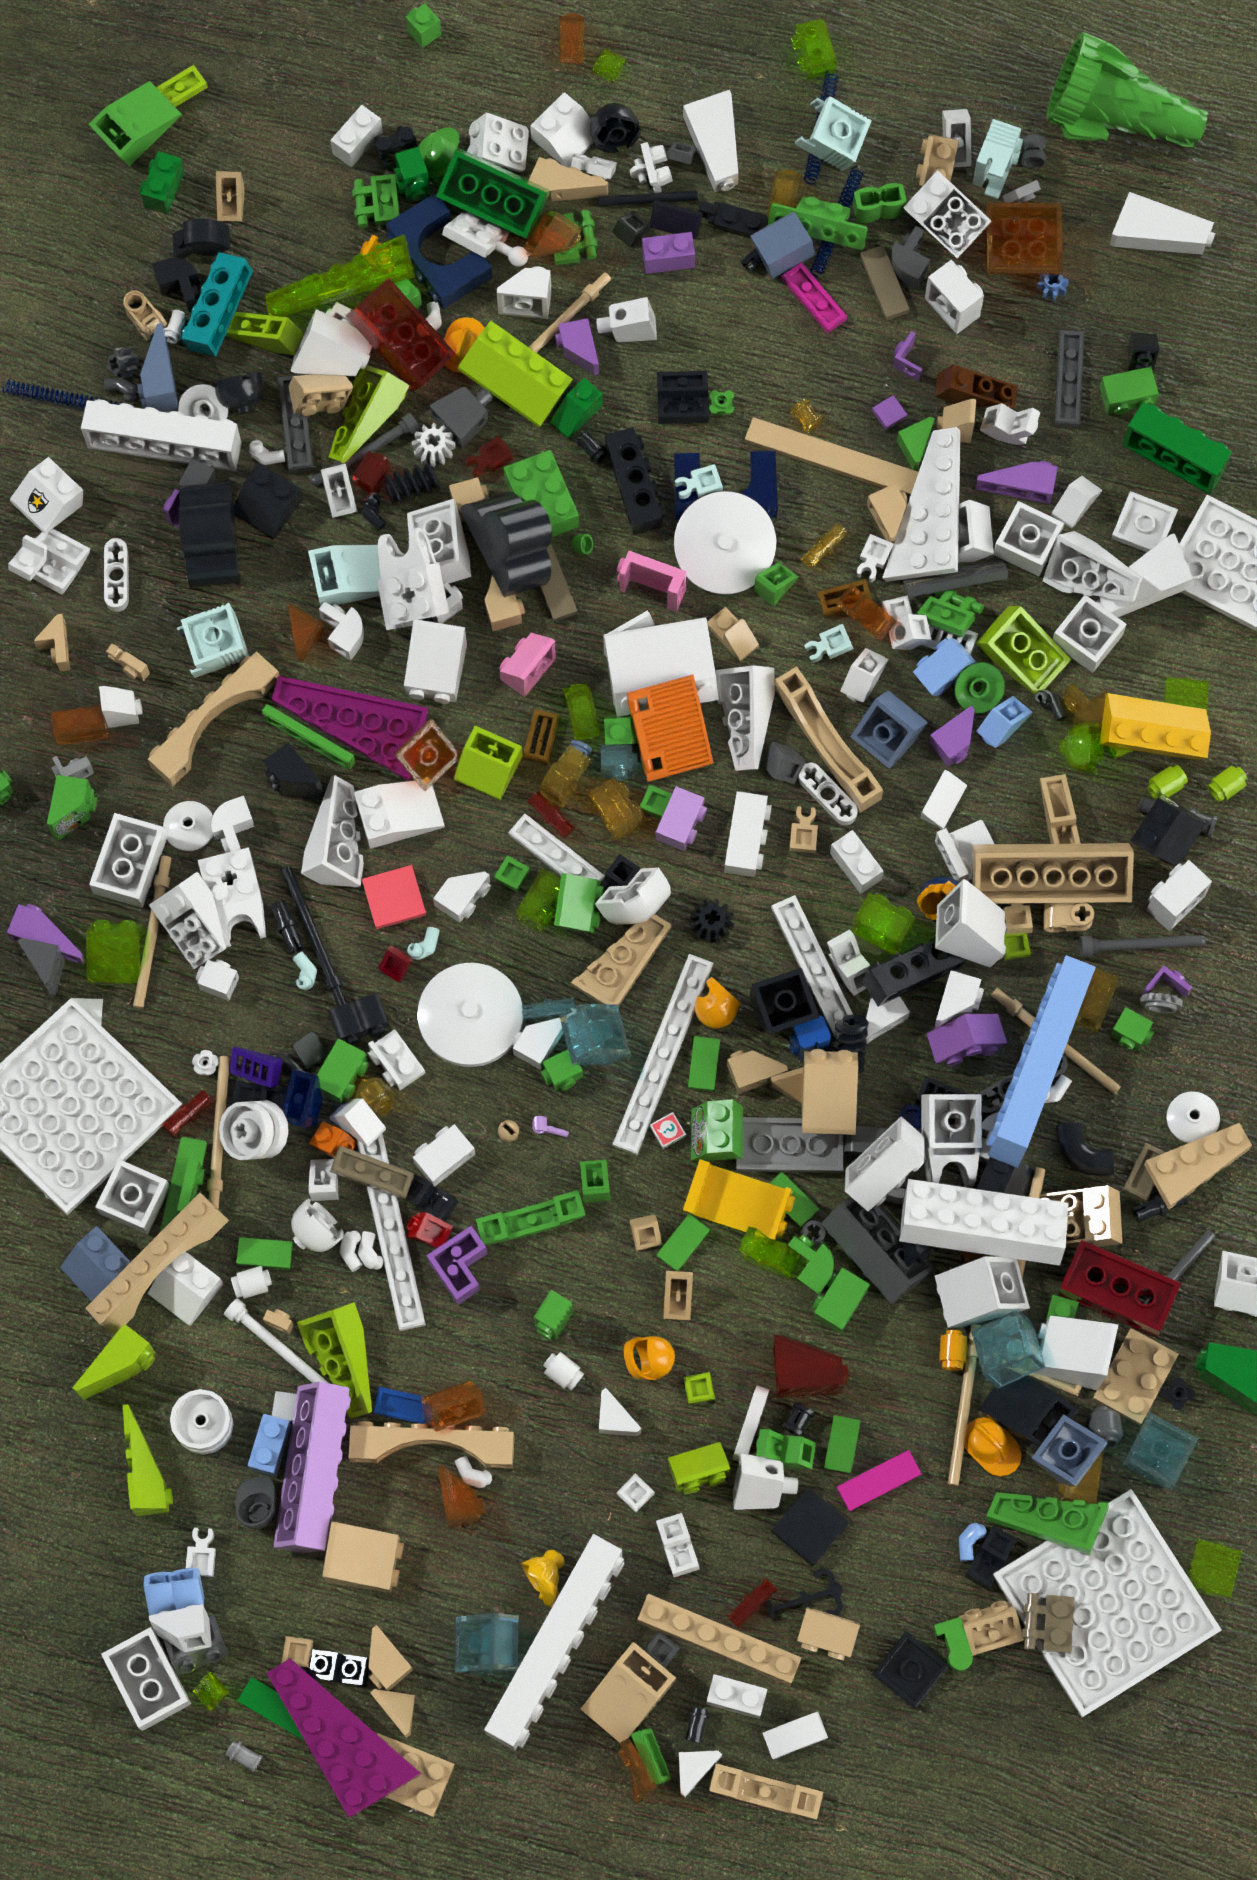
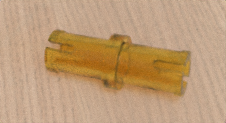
[801,523,847,569]

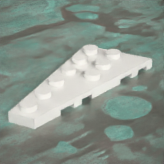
[883,427,960,582]

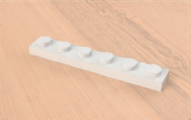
[771,895,853,1041]

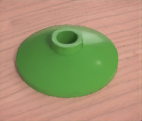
[954,662,1005,713]

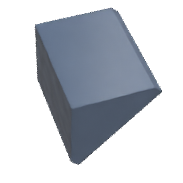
[750,211,815,279]
[1032,1414,1108,1487]

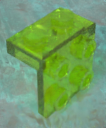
[86,920,143,983]

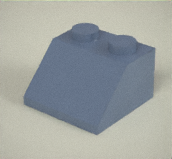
[850,690,928,769]
[60,1226,130,1302]

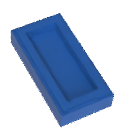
[372,1387,432,1424]

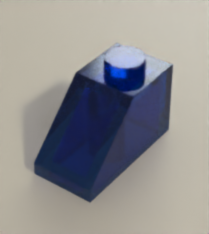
[282,1069,323,1127]

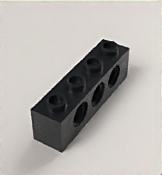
[605,427,666,535]
[862,936,968,1007]

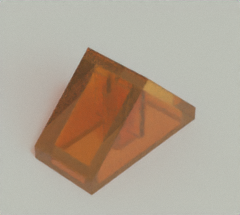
[288,604,324,661]

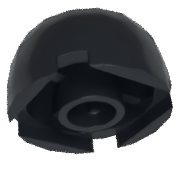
[590,103,641,153]
[212,372,264,414]

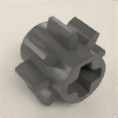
[107,347,139,378]

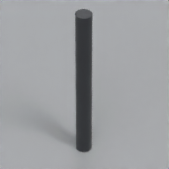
[598,191,698,207]

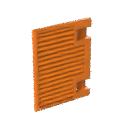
[626,674,714,782]

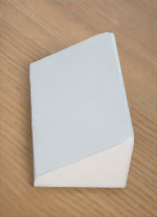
[920,770,967,829]

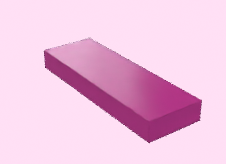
[781,263,847,334]
[837,1450,922,1512]

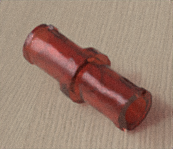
[527,791,575,839]
[162,1090,213,1137]
[727,1577,778,1629]

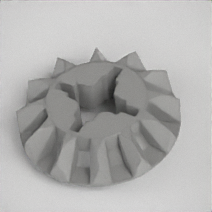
[1140,992,1183,1013]

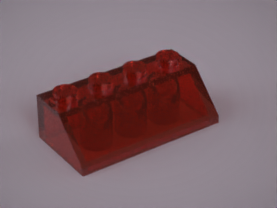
[345,277,456,391]

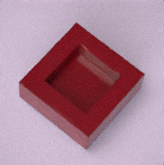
[378,945,413,983]

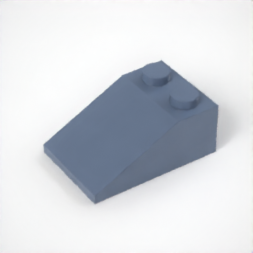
[137,323,179,413]

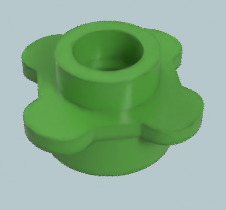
[709,390,734,415]

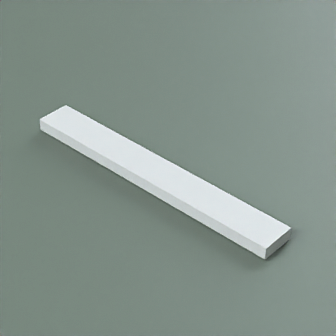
[613,954,714,1156]
[356,1134,426,1331]

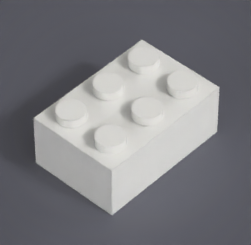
[89,813,168,908]
[845,1117,925,1211]
[101,1627,191,1731]

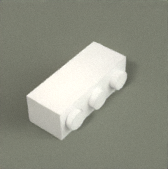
[724,791,772,877]

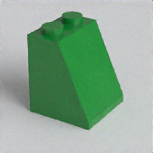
[1195,1342,1257,1416]

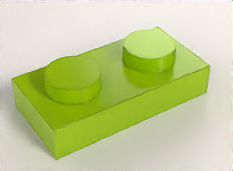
[156,65,208,107]

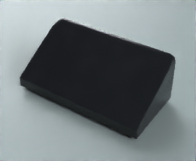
[650,200,702,239]

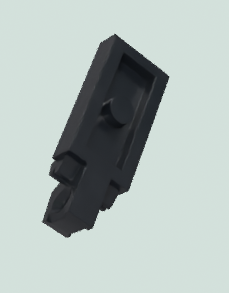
[698,201,768,239]

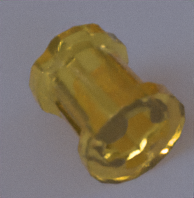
[791,399,823,433]

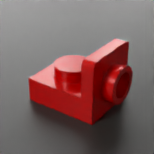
[407,1212,453,1249]

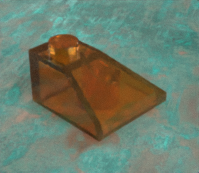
[524,211,582,258]
[394,719,461,791]
[437,1465,486,1528]

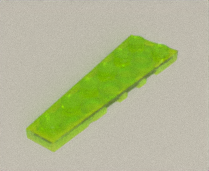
[265,235,415,317]

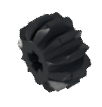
[690,899,734,944]

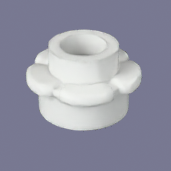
[192,1050,219,1076]

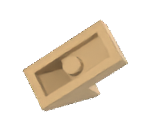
[707,607,759,662]
[34,614,70,671]

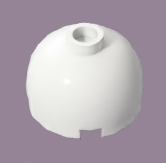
[291,1198,344,1252]

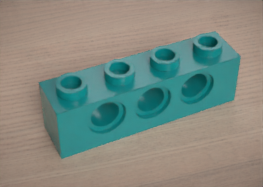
[181,252,253,357]

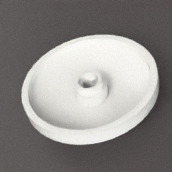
[674,491,776,595]
[418,963,523,1067]

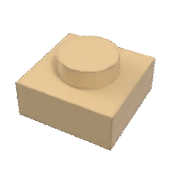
[263,1309,294,1335]

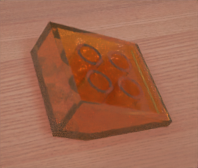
[984,202,1063,275]

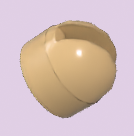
[498,1120,519,1142]

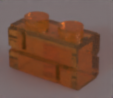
[51,705,109,746]
[421,1380,486,1432]

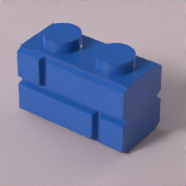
[788,1015,831,1062]

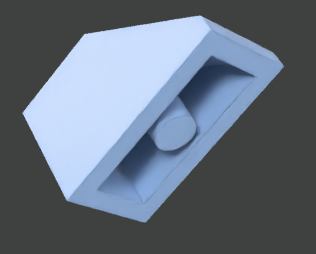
[976,696,1033,748]

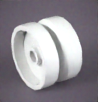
[219,1100,288,1160]
[170,1389,234,1455]

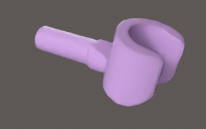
[532,1116,569,1138]

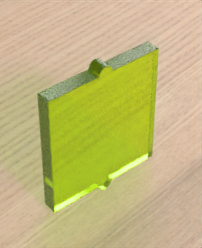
[1164,677,1209,712]
[1188,1539,1242,1598]

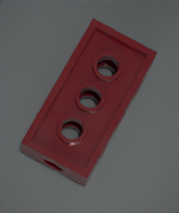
[1058,1240,1181,1338]

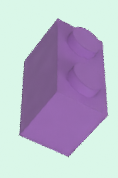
[642,232,695,274]

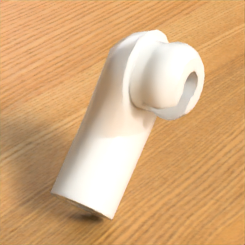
[417,302,442,336]
[339,1231,363,1272]

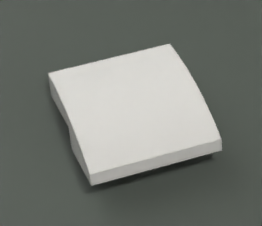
[32,529,90,595]

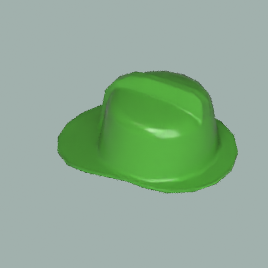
[419,127,459,178]

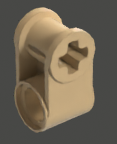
[124,291,168,341]
[1043,903,1094,933]

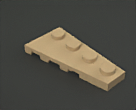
[570,915,671,1012]
[1144,1123,1252,1209]

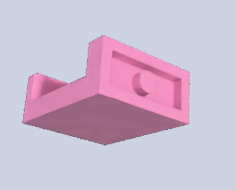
[617,551,686,612]

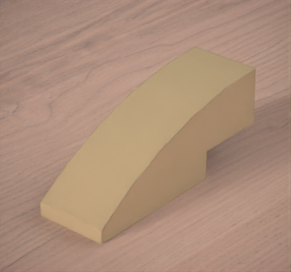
[1040,774,1081,844]

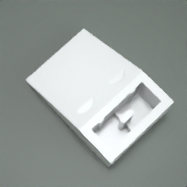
[903,170,992,259]
[149,872,226,969]

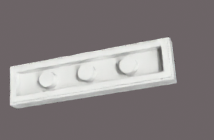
[508,814,605,882]

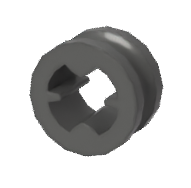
[801,1220,826,1247]

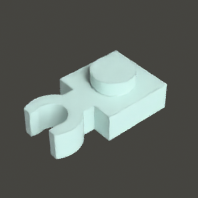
[675,464,723,499]
[804,624,854,663]

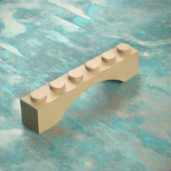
[449,477,525,632]
[148,651,280,787]
[775,666,883,813]
[85,1193,229,1335]
[349,1421,514,1469]
[637,1594,802,1686]

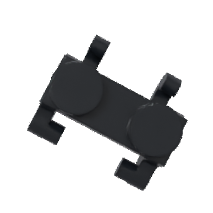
[374,125,418,171]

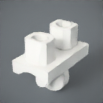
[630,142,673,193]

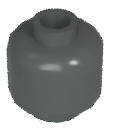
[1086,1406,1124,1449]

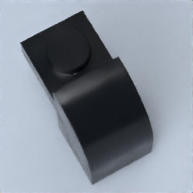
[172,218,230,259]
[152,258,200,312]

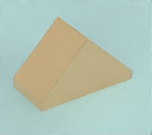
[216,171,245,221]
[663,1271,693,1320]

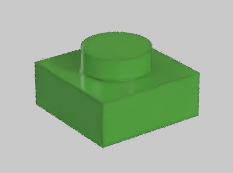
[639,785,672,819]
[494,856,530,892]
[1045,1295,1078,1322]

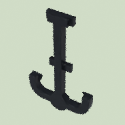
[765,1569,843,1620]

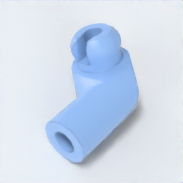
[959,1523,987,1561]

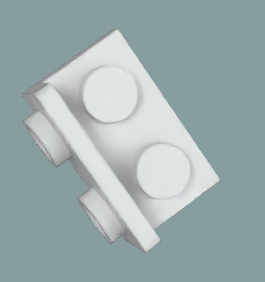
[367,1029,425,1091]

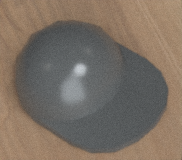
[236,1476,277,1530]

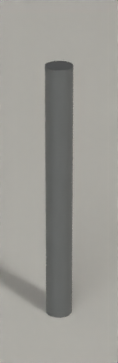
[1142,1230,1215,1304]

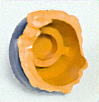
[917,876,960,921]

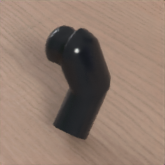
[362,492,387,531]

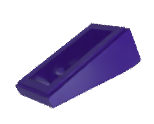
[229,1046,283,1088]

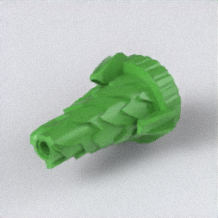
[1046,32,1208,147]

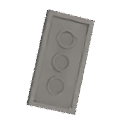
[736,1117,843,1173]

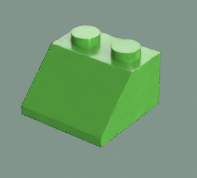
[554,873,604,934]

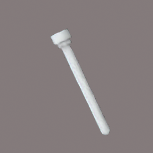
[224,1298,329,1383]

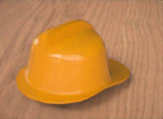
[440,317,485,373]
[964,1417,1022,1476]

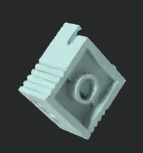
[795,97,872,171]
[973,119,1023,200]
[177,603,249,678]

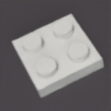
[1111,491,1178,552]

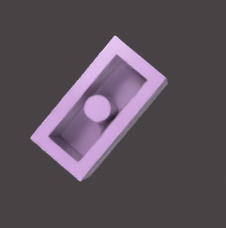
[656,787,707,851]

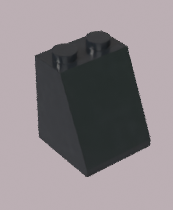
[750,968,819,1035]

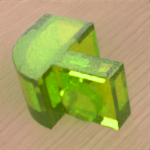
[562,683,600,740]
[738,1227,800,1278]

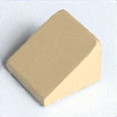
[630,1215,662,1251]

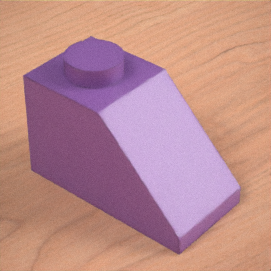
[555,318,599,375]
[929,706,975,767]

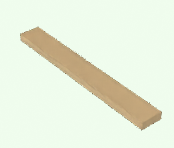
[745,417,919,497]

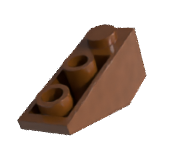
[935,365,1018,410]

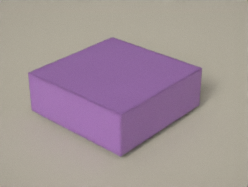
[872,395,908,431]

